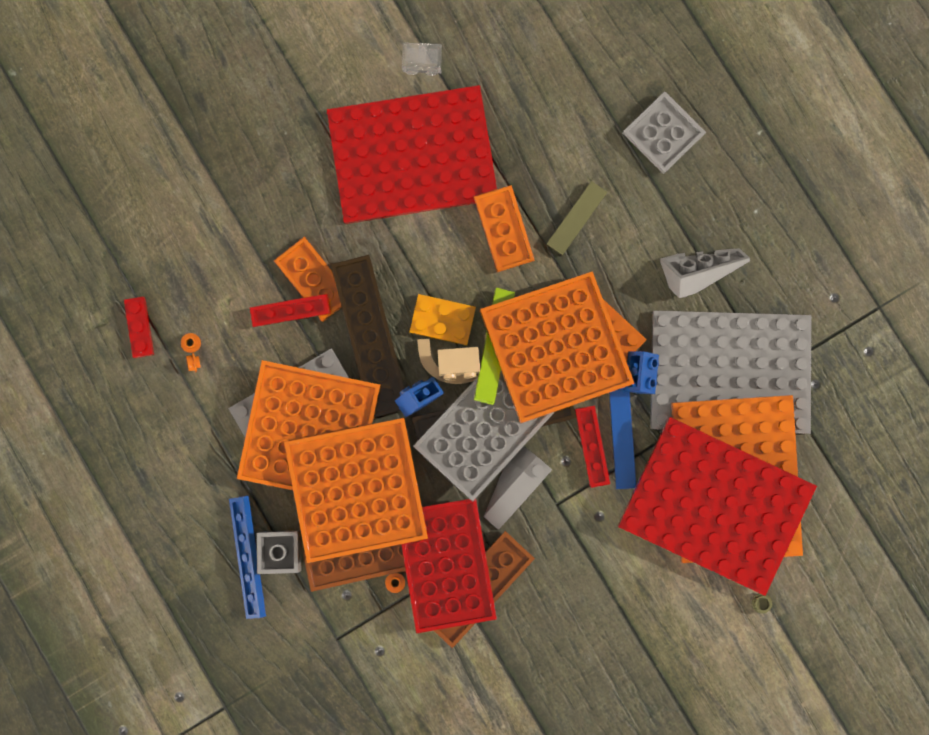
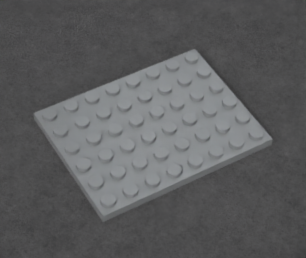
[650,311,811,434]

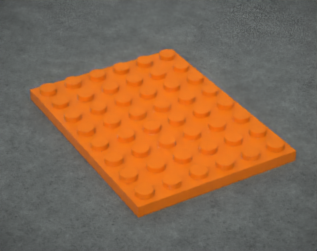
[671,395,803,563]

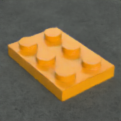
[410,294,476,346]

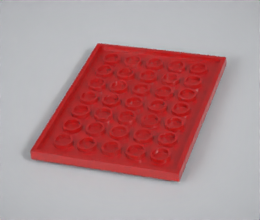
[326,85,497,224]
[618,417,817,596]

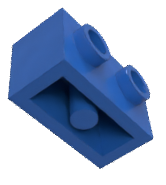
[624,351,659,394]
[395,377,444,418]

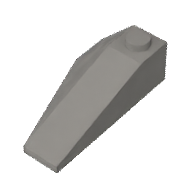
[660,248,750,298]
[483,446,552,530]

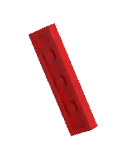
[249,294,331,327]
[575,406,610,488]

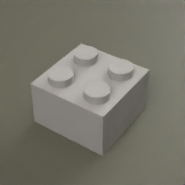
[257,530,302,574]

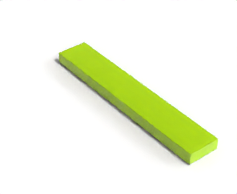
[474,288,515,405]

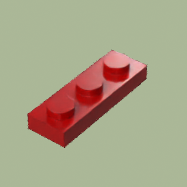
[124,296,154,358]

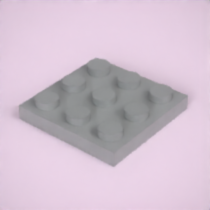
[622,92,706,174]

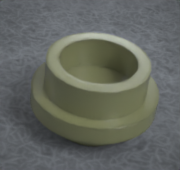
[751,593,772,614]

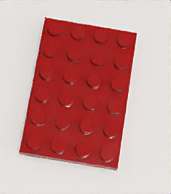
[401,499,497,633]

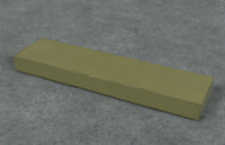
[546,181,607,256]

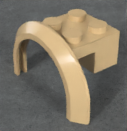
[418,335,486,384]

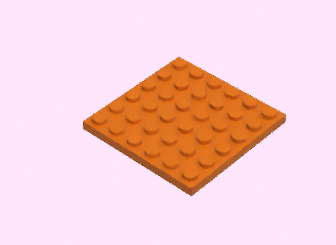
[480,271,634,424]
[237,360,381,490]
[284,418,428,563]

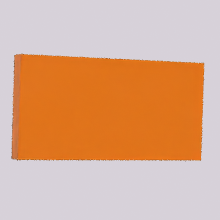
[474,185,535,272]
[274,237,342,322]

